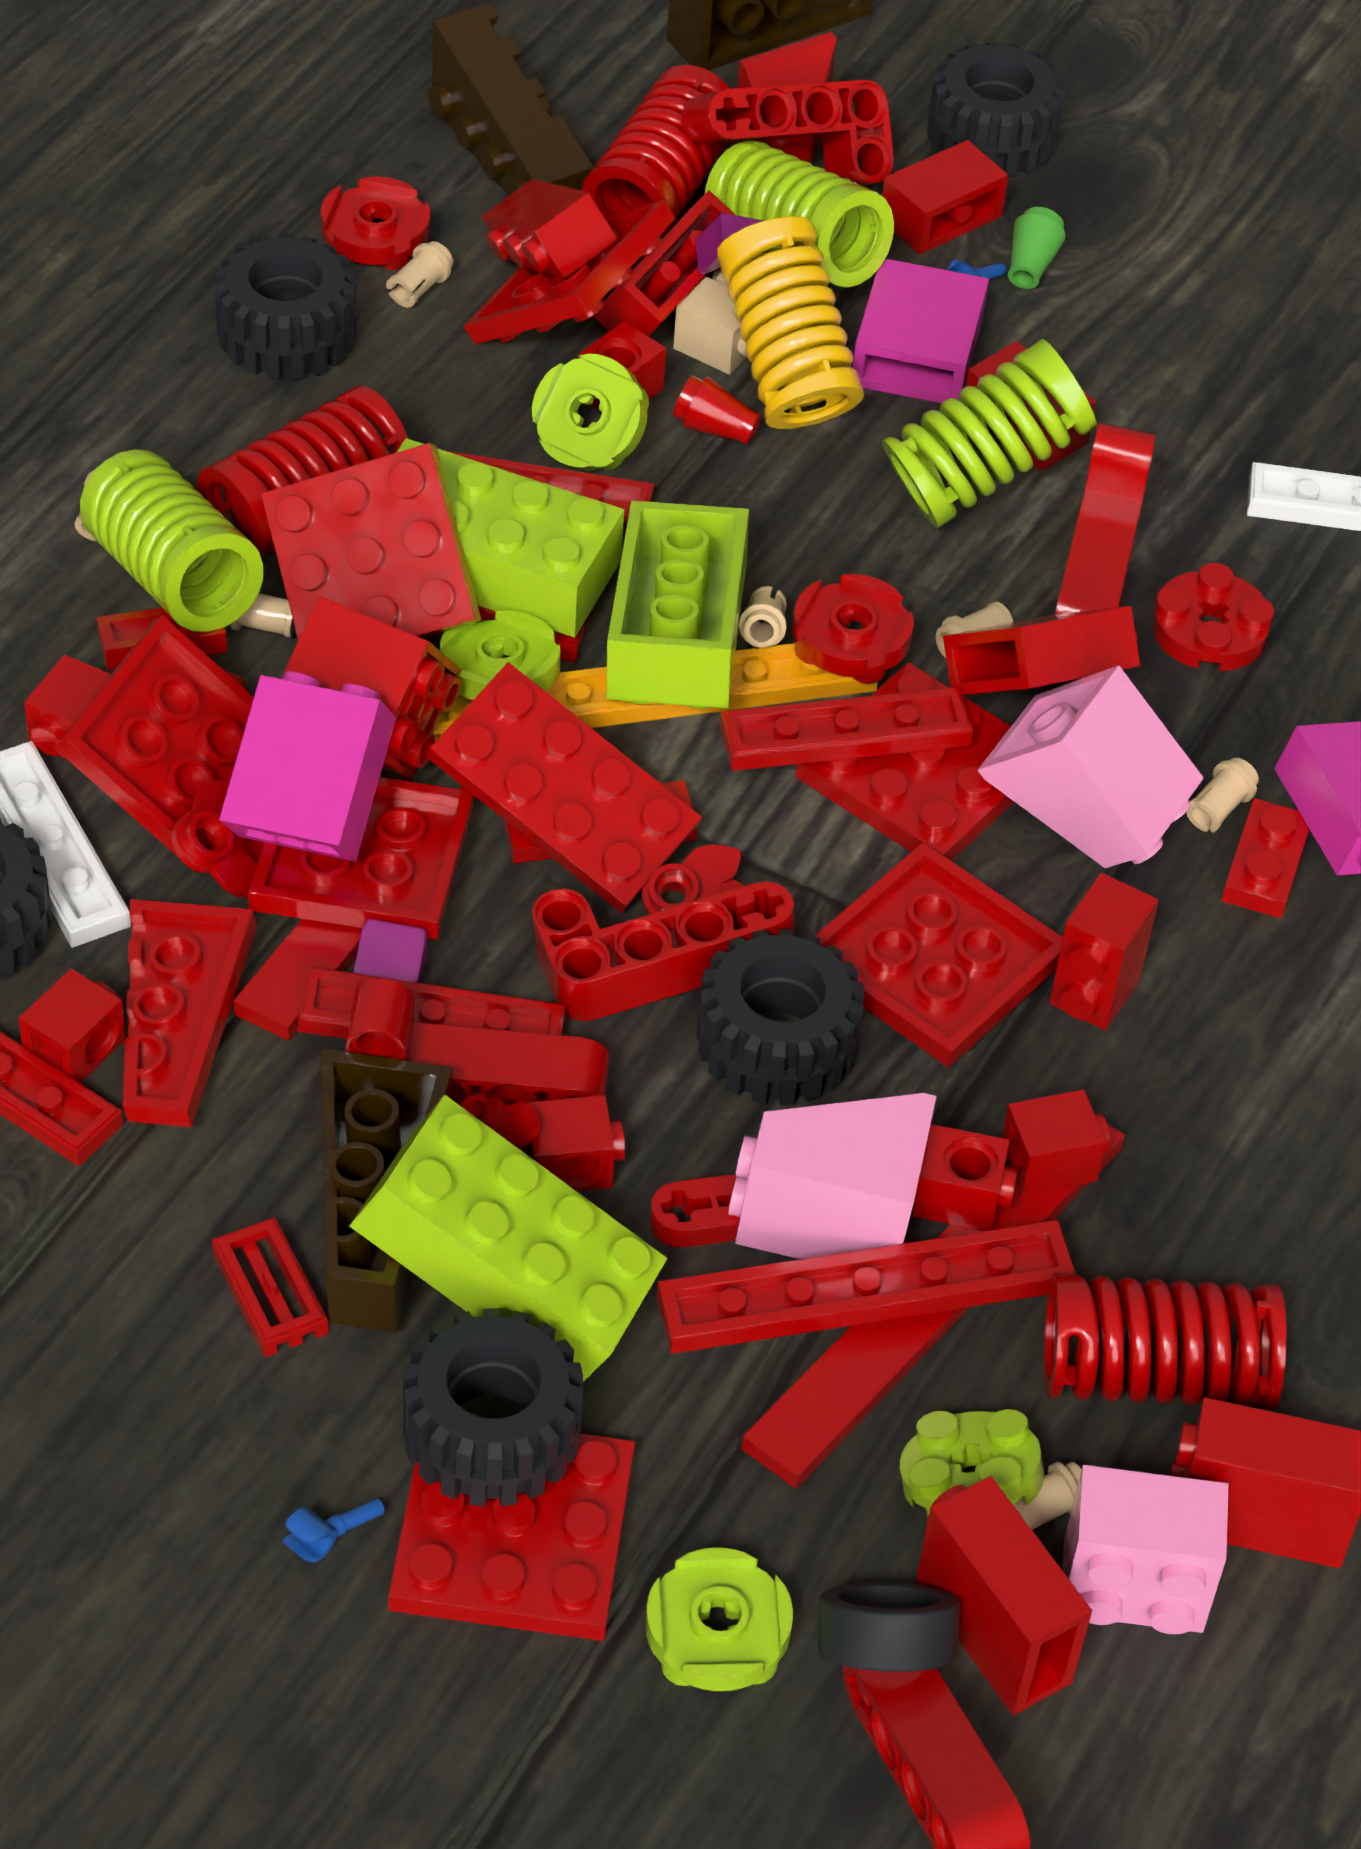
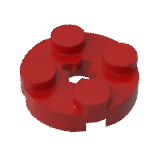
[321,176,430,270]
[1153,563,1274,671]
[792,574,914,684]

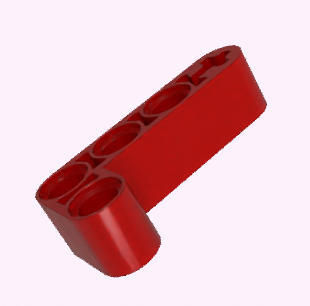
[681,80,894,186]
[1055,422,1156,614]
[532,881,795,1021]
[346,978,609,1105]
[842,1666,1030,1849]

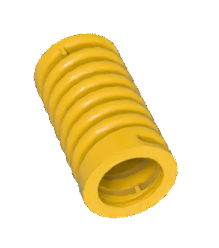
[717,217,864,429]

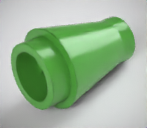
[1008,207,1066,289]

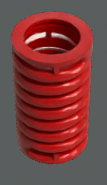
[581,65,730,239]
[197,386,408,558]
[1043,1273,1286,1410]

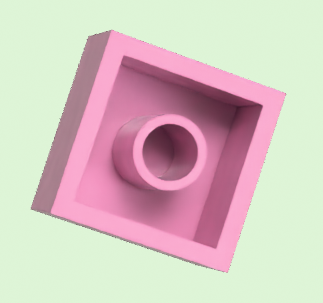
[1062,1465,1229,1634]

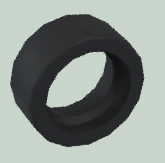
[818,1582,960,1672]

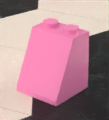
[978,665,1203,868]
[728,1093,936,1259]

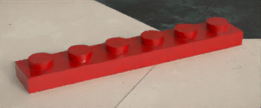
[657,1220,1076,1354]

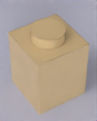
[673,276,747,375]

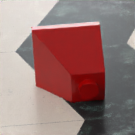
[733,32,837,163]

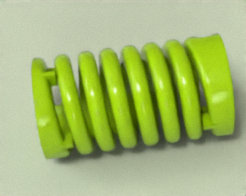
[705,140,894,288]
[882,339,1097,529]
[80,449,263,632]

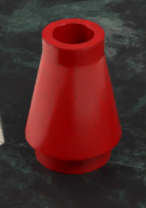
[673,375,762,445]

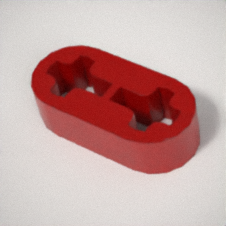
[650,1174,740,1247]

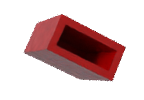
[943,606,1140,695]
[1168,1397,1361,1569]
[915,1476,1092,1716]

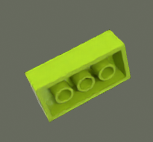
[397,438,624,638]
[606,500,749,709]
[350,1095,667,1382]

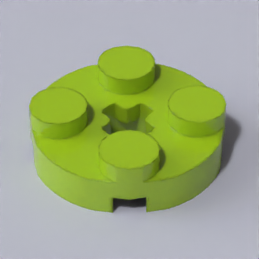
[532,354,649,471]
[440,610,560,700]
[900,1409,1044,1518]
[645,1548,793,1691]

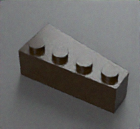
[428,3,594,196]
[321,1048,454,1333]

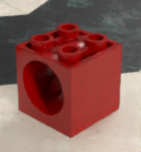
[281,596,462,781]

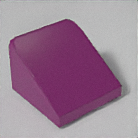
[696,213,765,275]
[353,919,427,983]

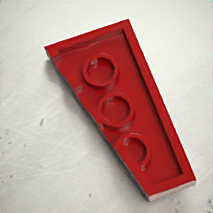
[123,899,257,1127]

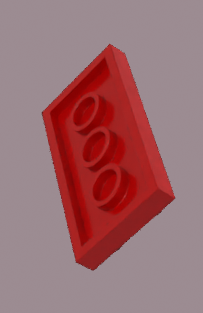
[427,662,702,914]

